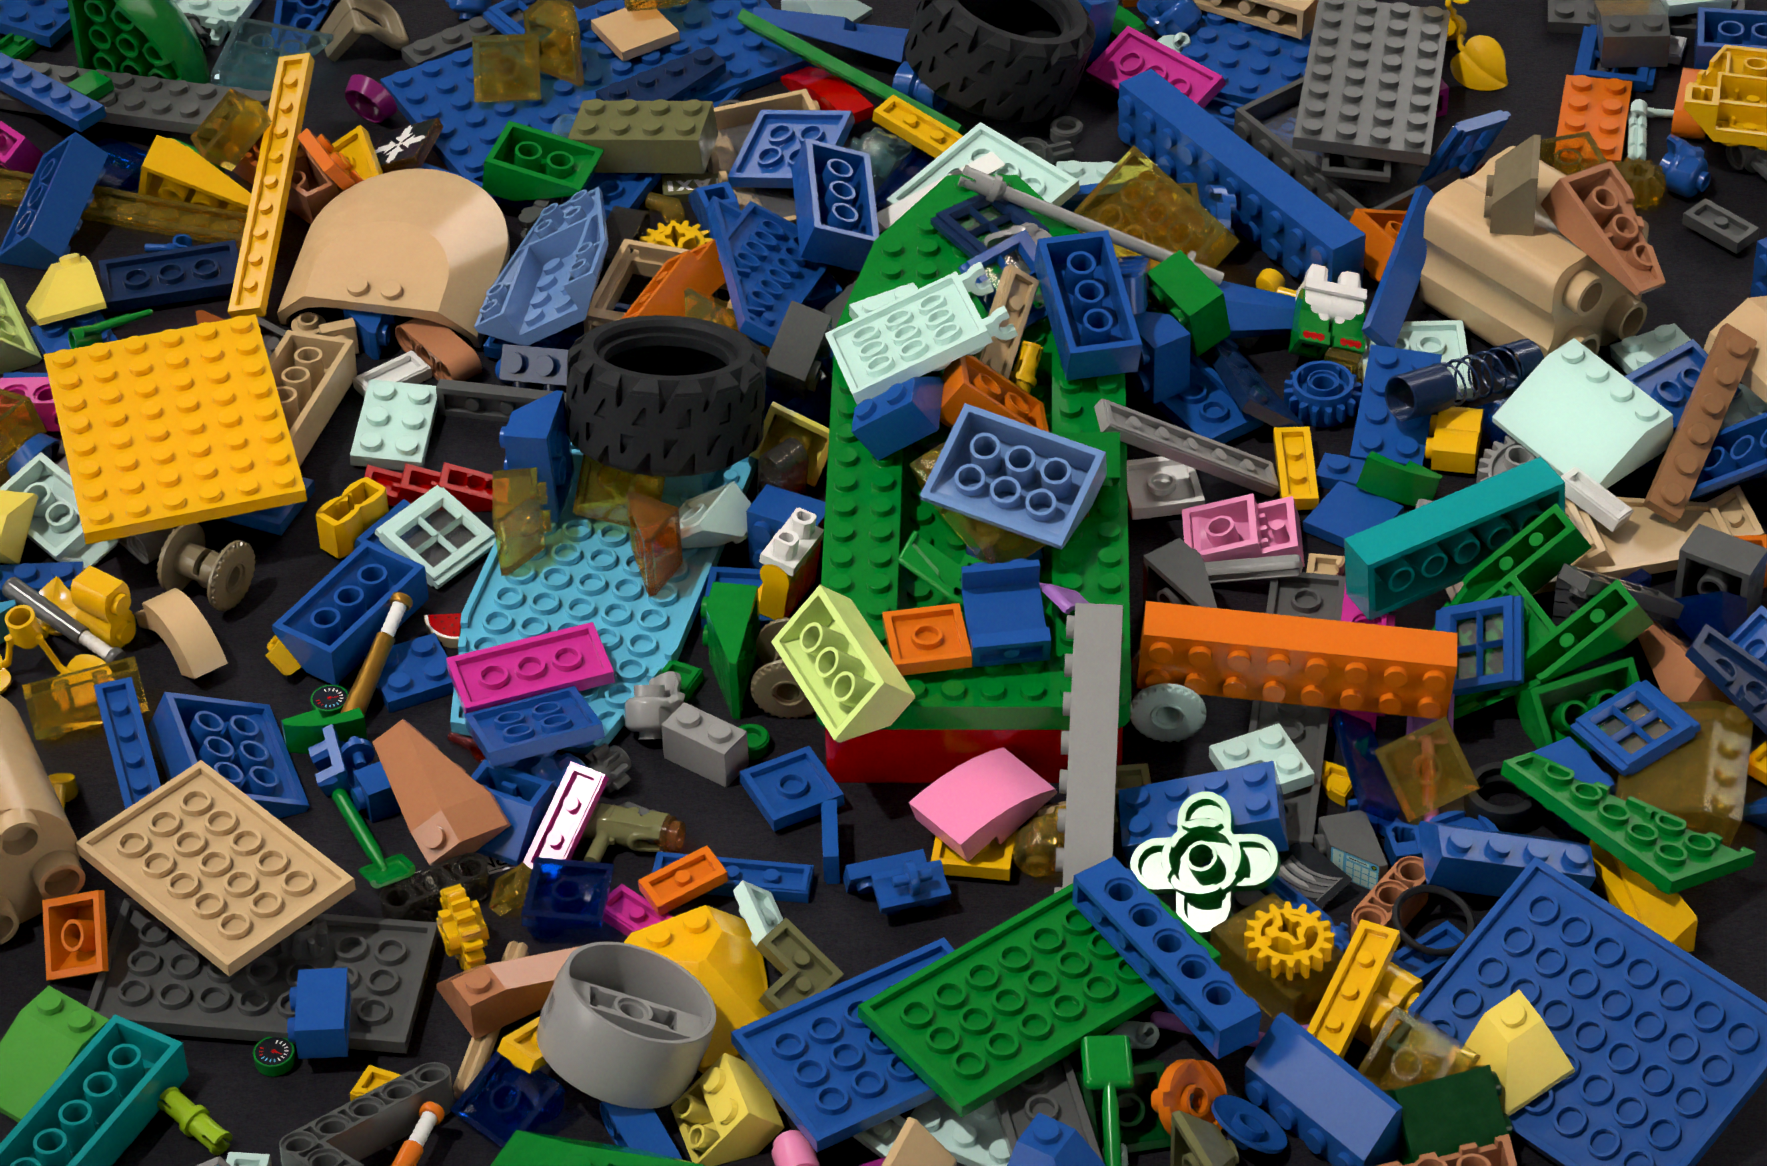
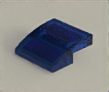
[94,137,148,195]

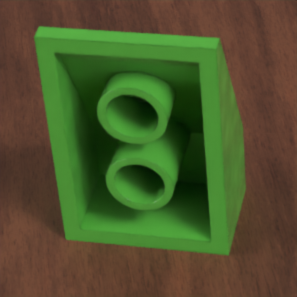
[0,986,110,1123]

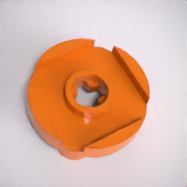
[1151,1059,1227,1136]

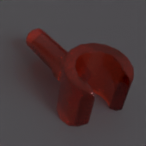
[448,732,487,763]

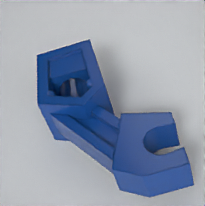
[1347,797,1423,867]

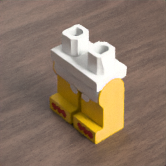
[758,508,824,620]

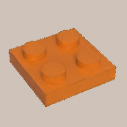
[297,128,364,191]
[882,603,972,676]

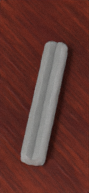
[1204,554,1303,584]

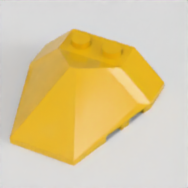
[1683,45,1767,151]
[624,905,772,1073]

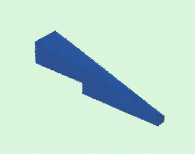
[753,7,909,65]
[1217,281,1368,339]

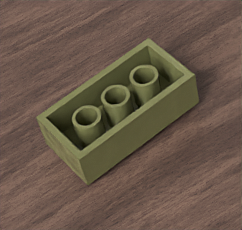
[568,99,718,174]

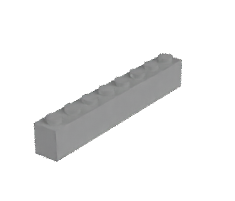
[1054,603,1123,893]

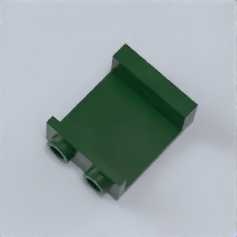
[1383,1065,1513,1165]

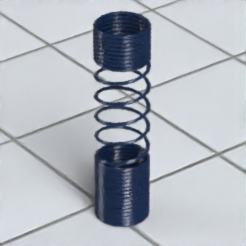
[1385,339,1544,421]

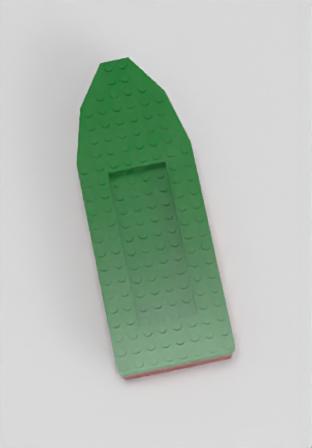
[816,173,1131,783]

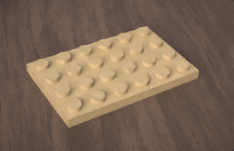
[75,760,356,977]

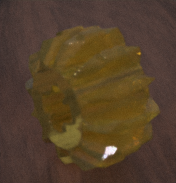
[1614,156,1666,210]

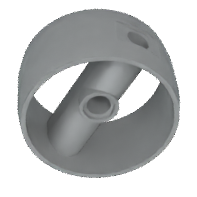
[536,942,716,1109]

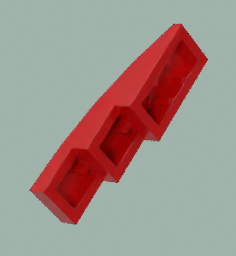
[781,66,874,124]
[364,462,510,512]

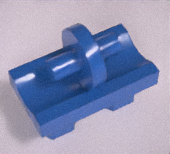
[308,724,375,799]
[871,860,951,916]

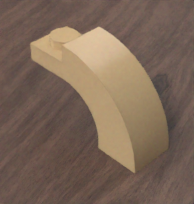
[134,588,228,679]

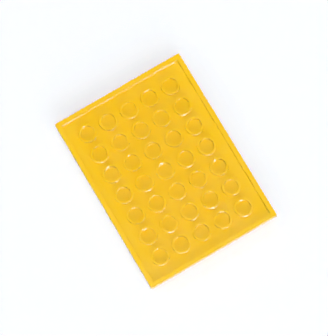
[43,314,307,545]

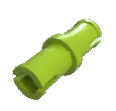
[157,1086,233,1155]

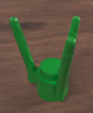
[68,309,153,349]

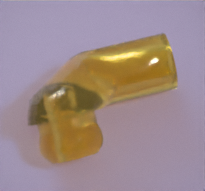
[645,192,685,224]

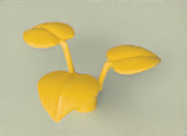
[1445,0,1508,91]
[0,576,115,707]

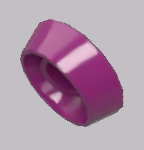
[345,74,397,123]

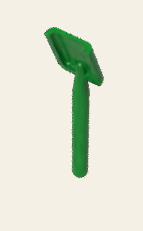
[332,788,416,889]
[1080,1035,1134,1166]

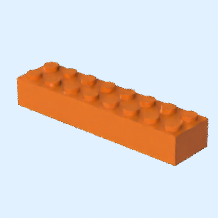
[1136,601,1457,720]

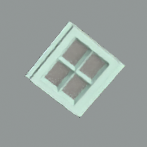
[375,485,497,590]

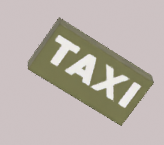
[661,171,729,204]

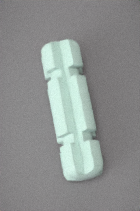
[1627,116,1647,167]

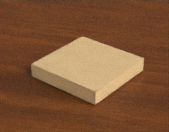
[591,0,680,62]

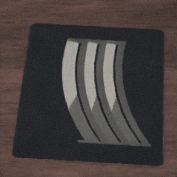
[1260,842,1352,909]

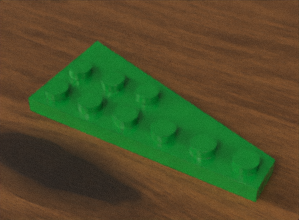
[1501,752,1756,895]

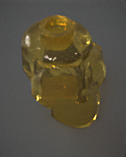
[1013,806,1066,877]

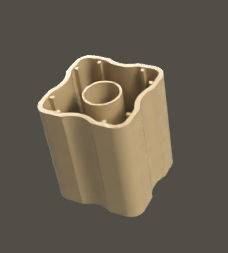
[1419,146,1649,362]

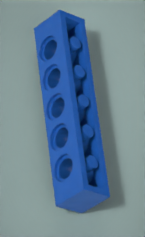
[1072,856,1262,1060]

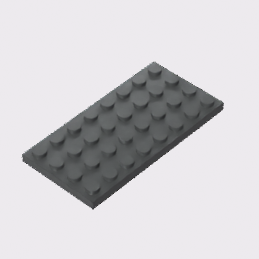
[1292,0,1451,166]
[87,898,439,1054]

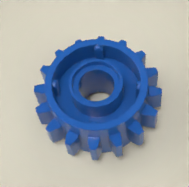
[1283,360,1362,428]

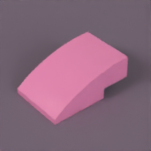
[1182,494,1305,567]
[909,747,1057,862]

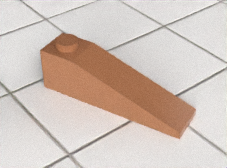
[1637,617,1743,724]
[436,946,581,1040]

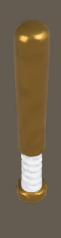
[341,592,413,715]

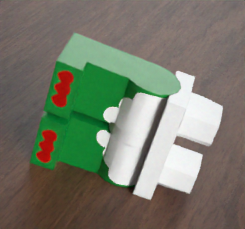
[1289,264,1367,367]

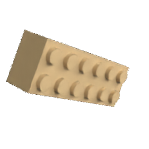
[269,330,357,468]

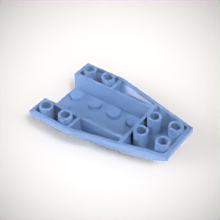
[474,187,609,346]

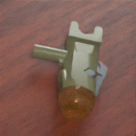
[578,802,686,868]

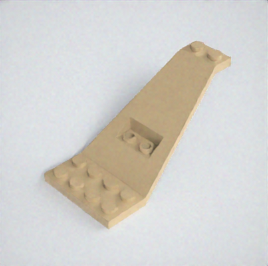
[1445,485,1766,602]

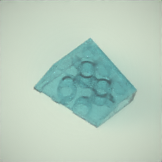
[211,17,333,92]

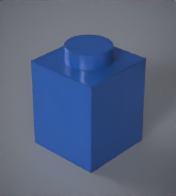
[351,761,401,823]

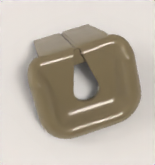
[319,0,409,62]

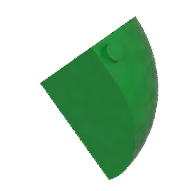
[67,0,210,84]

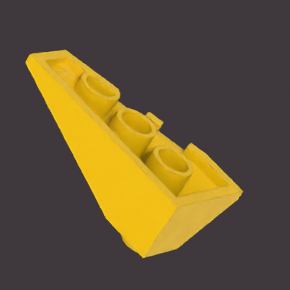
[137,135,251,228]

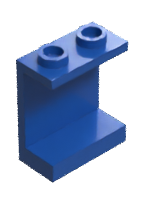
[961,558,1051,667]

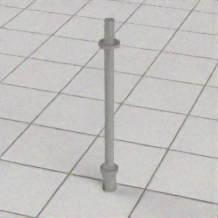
[958,165,1224,286]

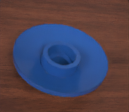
[1211,1095,1287,1154]

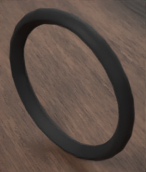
[1392,885,1476,957]

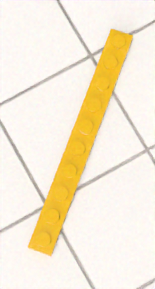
[228,53,315,318]

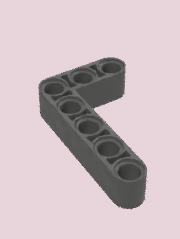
[279,1062,454,1166]

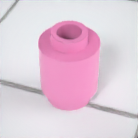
[771,1130,820,1166]

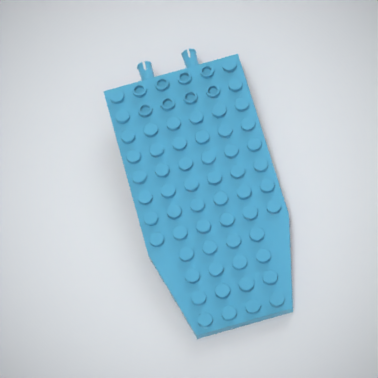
[450,443,758,755]

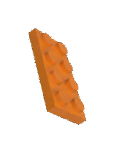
[1552,75,1633,171]

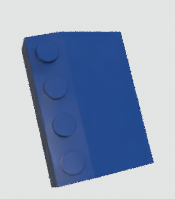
[149,692,309,819]

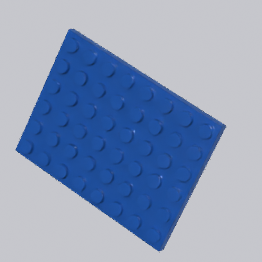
[1381,856,1767,1166]

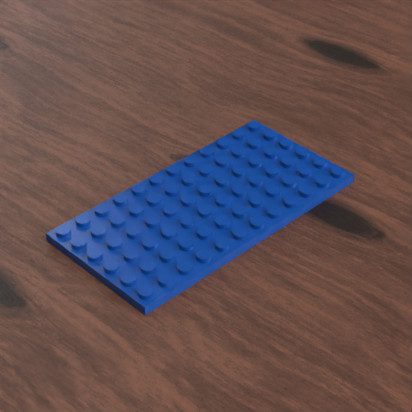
[380,0,817,183]

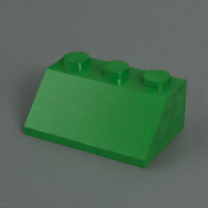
[1513,657,1655,752]

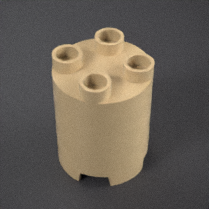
[0,695,85,945]

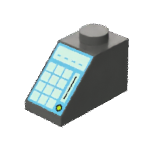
[1313,809,1388,891]

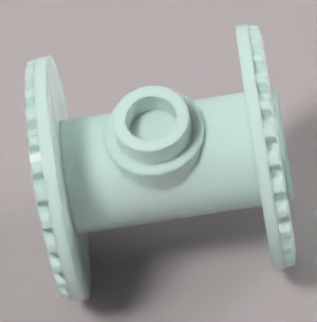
[1130,651,1206,743]

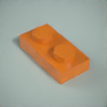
[638,845,728,917]

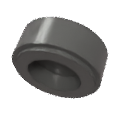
[1050,116,1083,145]

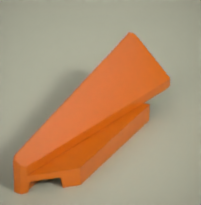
[621,239,726,319]

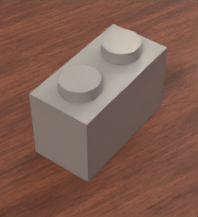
[661,702,749,788]

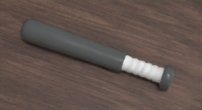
[2,577,125,670]

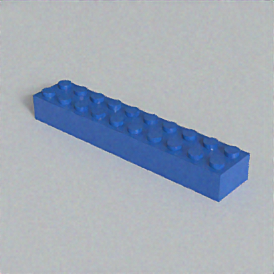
[1117,69,1366,288]

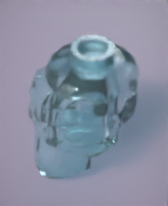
[847,128,913,179]

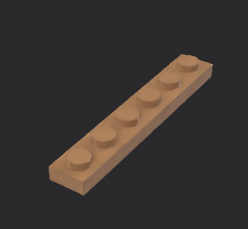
[1643,323,1757,524]

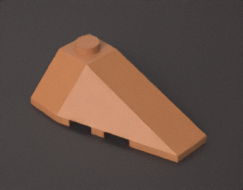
[1541,161,1666,296]
[373,719,511,870]

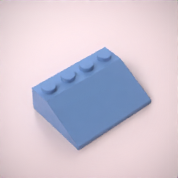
[919,403,1107,550]

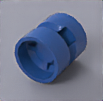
[892,61,948,113]

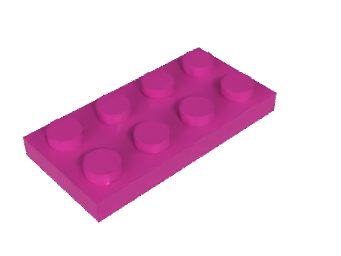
[1085,26,1226,109]
[446,622,615,714]

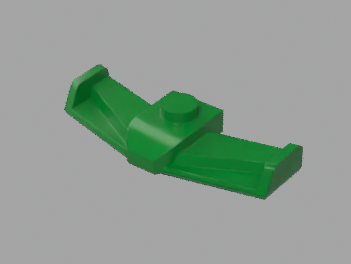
[896,530,1051,613]

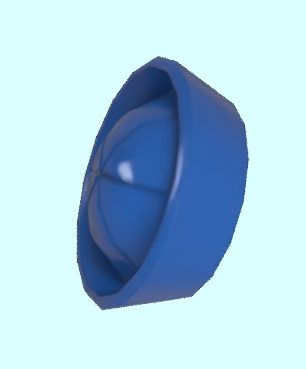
[6,433,61,477]

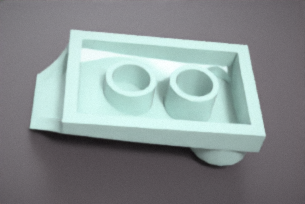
[0,452,118,569]

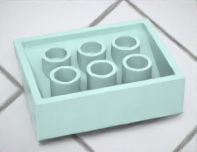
[1492,338,1673,489]

